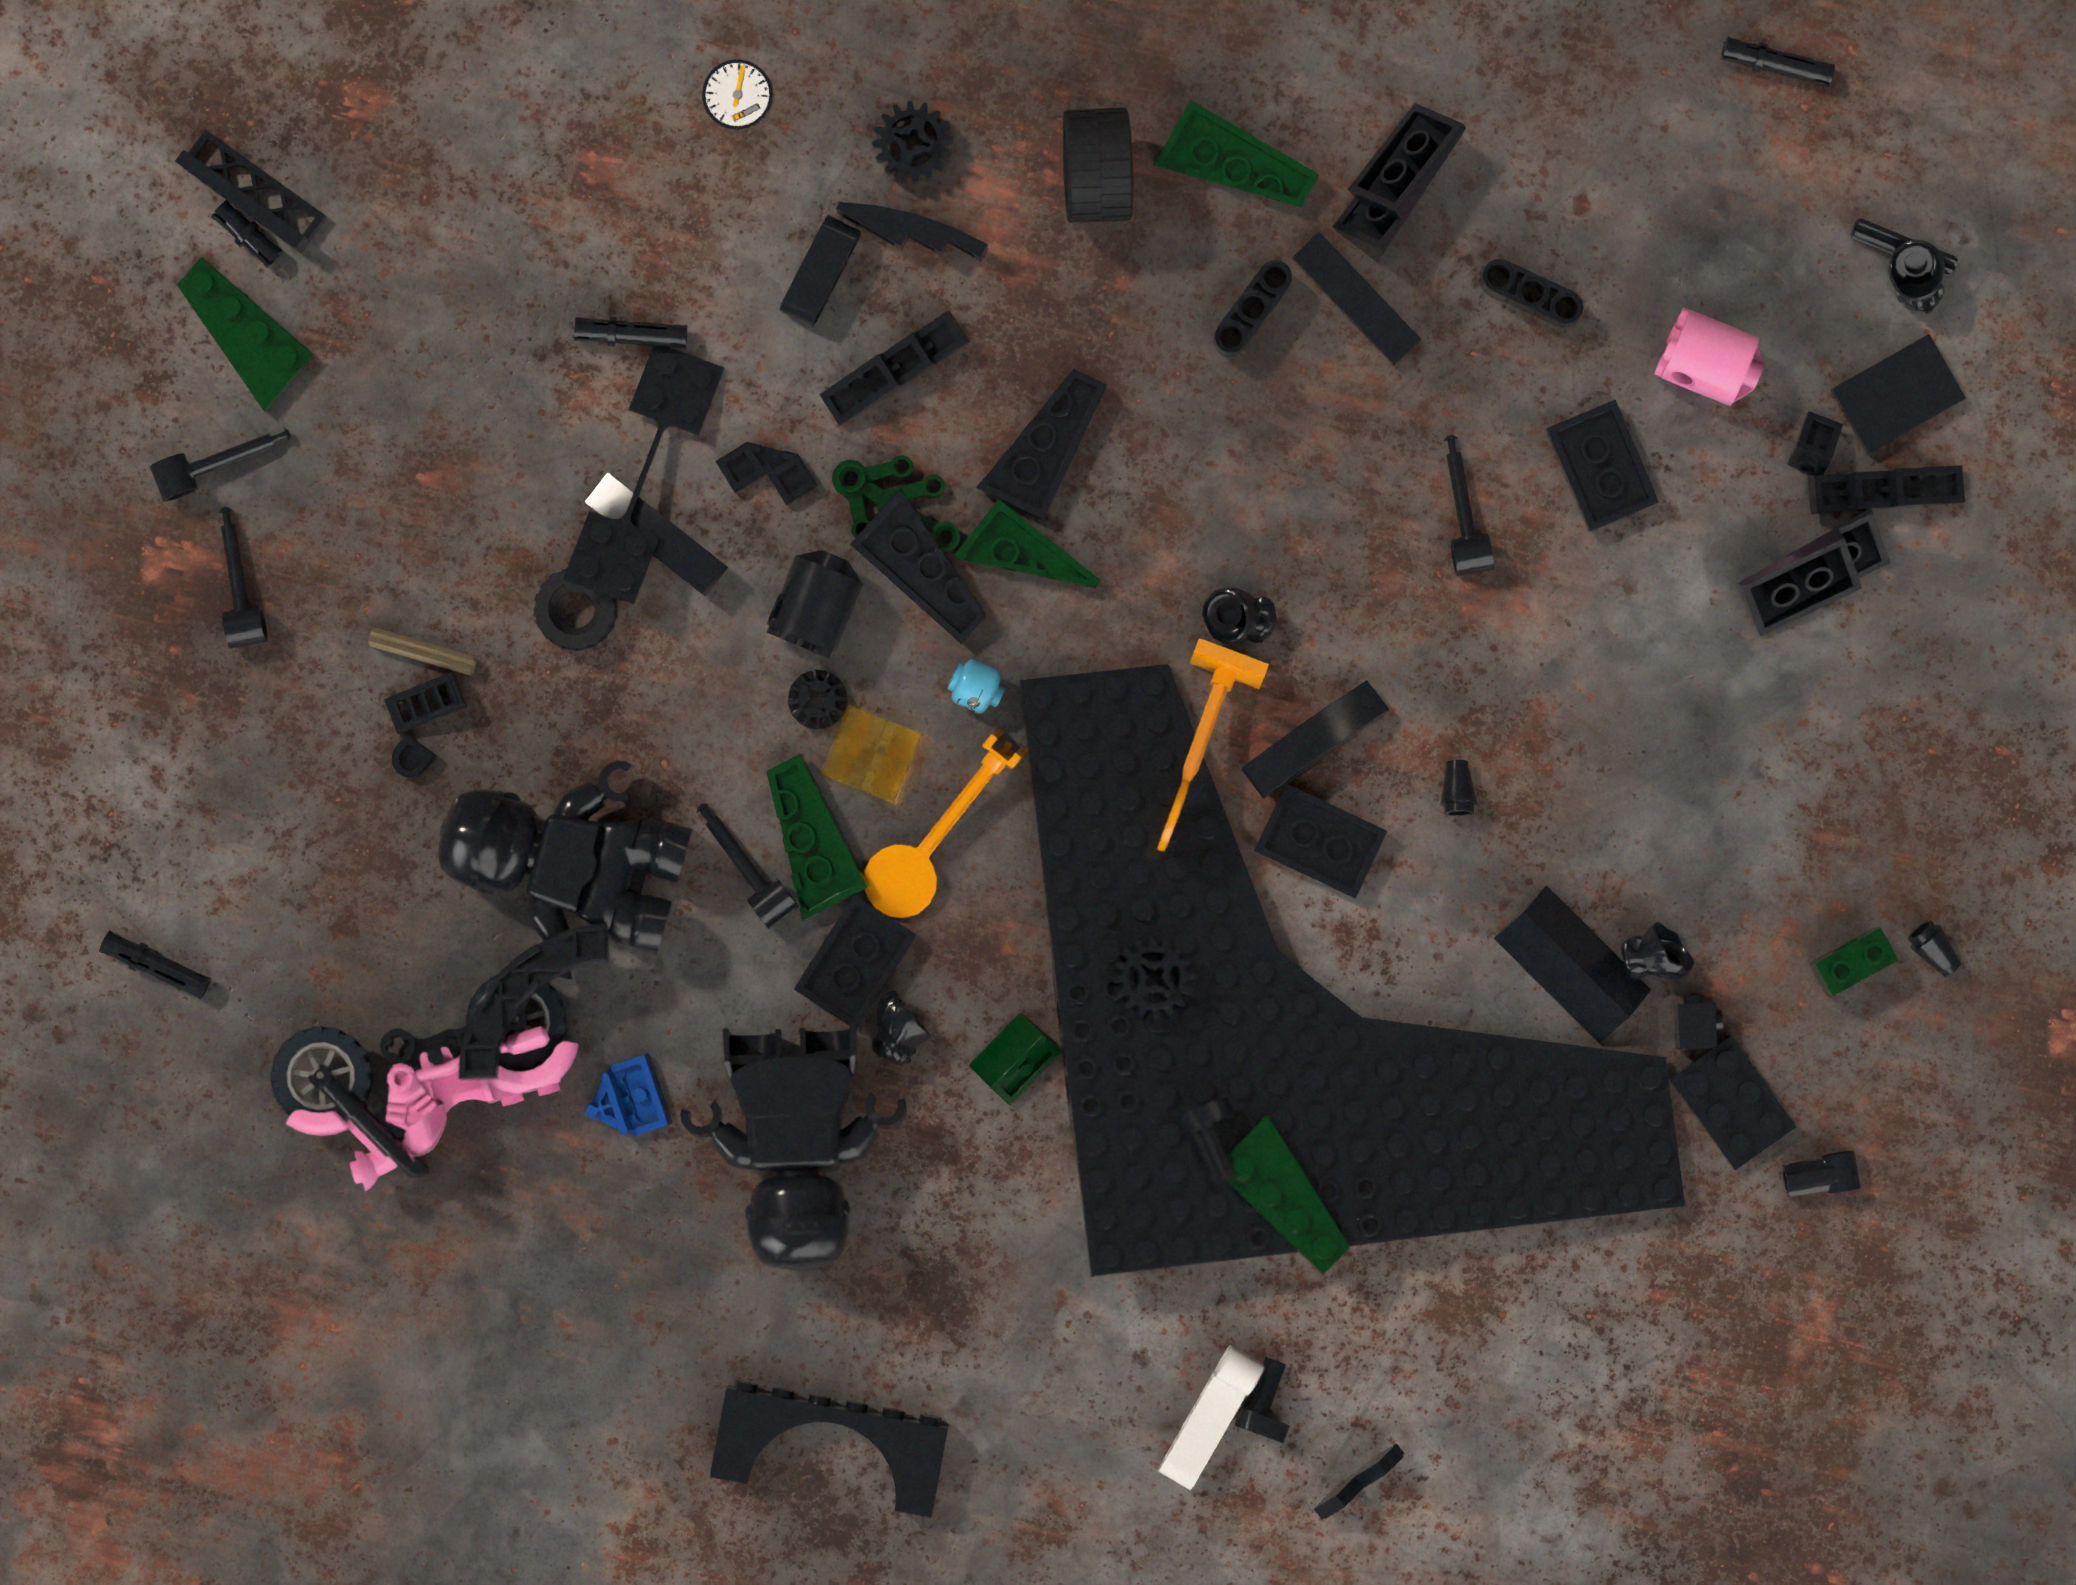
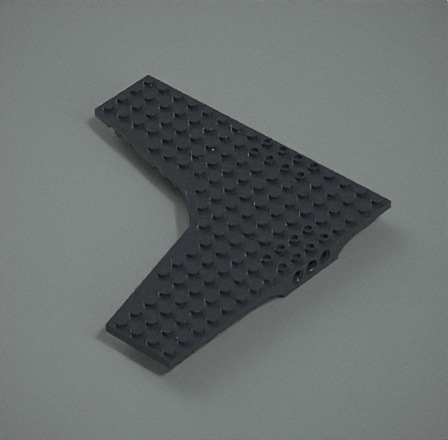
[1019,664,1685,1277]

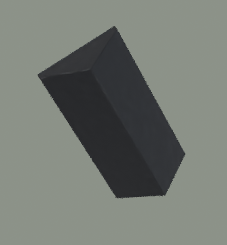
[1333,103,1466,263]
[1735,509,1890,636]
[1493,885,1651,1043]

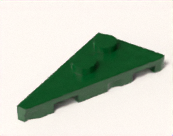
[954,499,1101,588]

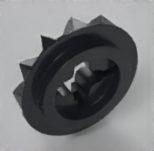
[788,669,848,729]

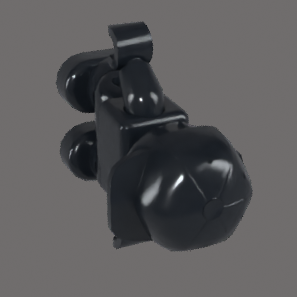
[438,761,692,979]
[680,1022,907,1271]

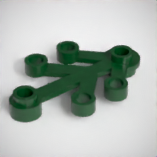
[832,455,961,552]

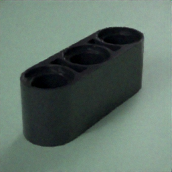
[779,215,862,327]
[1479,259,1584,328]
[1213,260,1292,357]

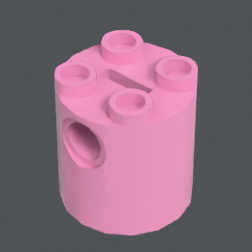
[1654,307,1765,406]

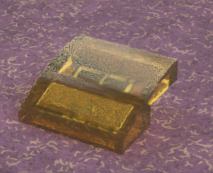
[820,705,922,803]

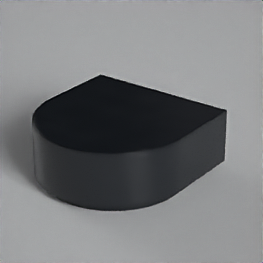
[392,733,438,778]

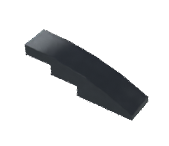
[836,202,988,262]
[819,311,970,426]
[1808,465,1965,514]
[585,473,728,596]
[1241,680,1389,799]

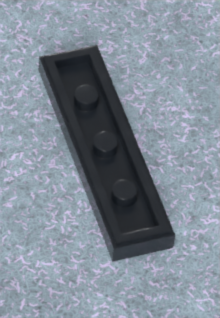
[1292,232,1421,366]

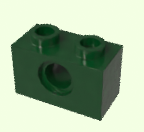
[1808,927,1899,997]

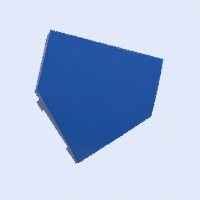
[585,1053,672,1136]

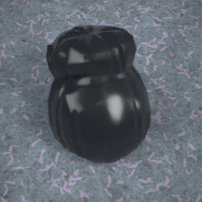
[1888,239,1945,314]
[1202,587,1277,643]
[1620,922,1694,980]
[872,990,931,1065]

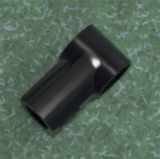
[1782,1151,1861,1197]

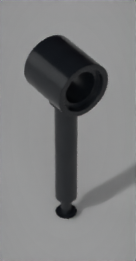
[150,428,291,502]
[1444,435,1494,576]
[218,507,268,649]
[697,803,799,929]

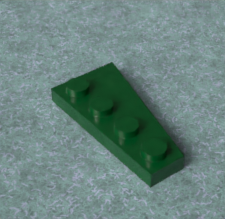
[1154,100,1319,207]
[177,257,315,412]
[1226,1115,1350,1275]

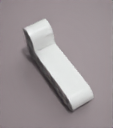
[1158,1345,1264,1490]

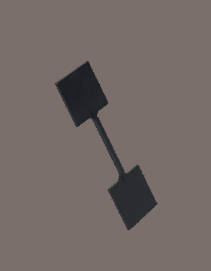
[563,346,725,605]

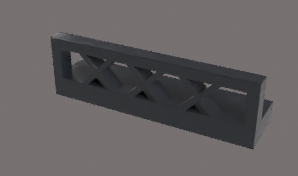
[175,129,327,253]

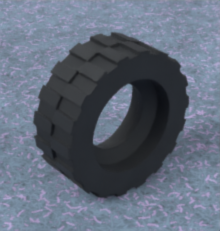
[534,568,618,651]

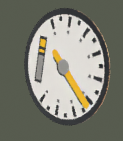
[702,59,773,130]

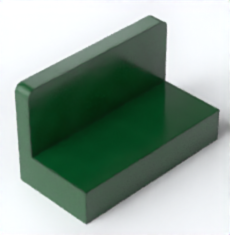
[970,1013,1061,1105]

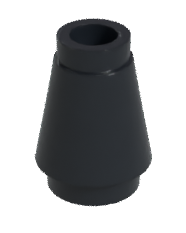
[1440,760,1478,816]
[1908,920,1961,977]

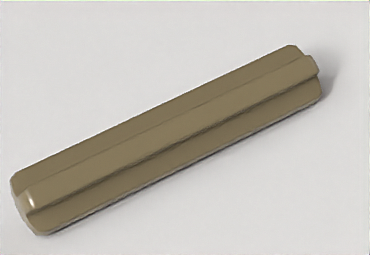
[368,627,477,675]

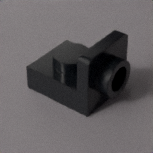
[1787,411,1843,476]

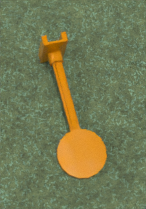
[1157,638,1269,852]
[864,727,1028,918]

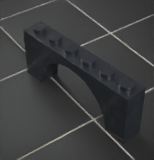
[710,1380,948,1518]

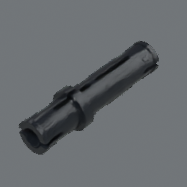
[1720,36,1835,88]
[574,316,688,349]
[99,930,211,1000]

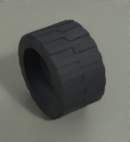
[1063,108,1133,223]

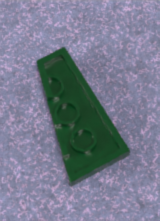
[766,754,869,921]

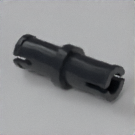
[211,200,283,268]

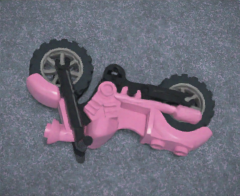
[270,974,579,1191]

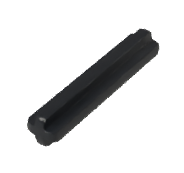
[1850,218,1958,276]

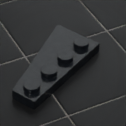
[976,369,1107,520]
[850,488,987,644]

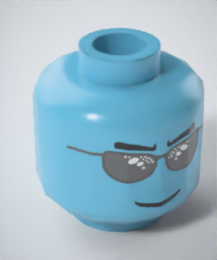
[947,659,1005,714]

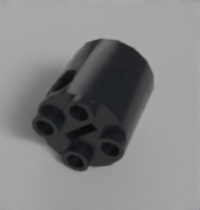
[766,550,863,658]

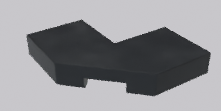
[715,442,818,506]
[1314,1443,1405,1519]

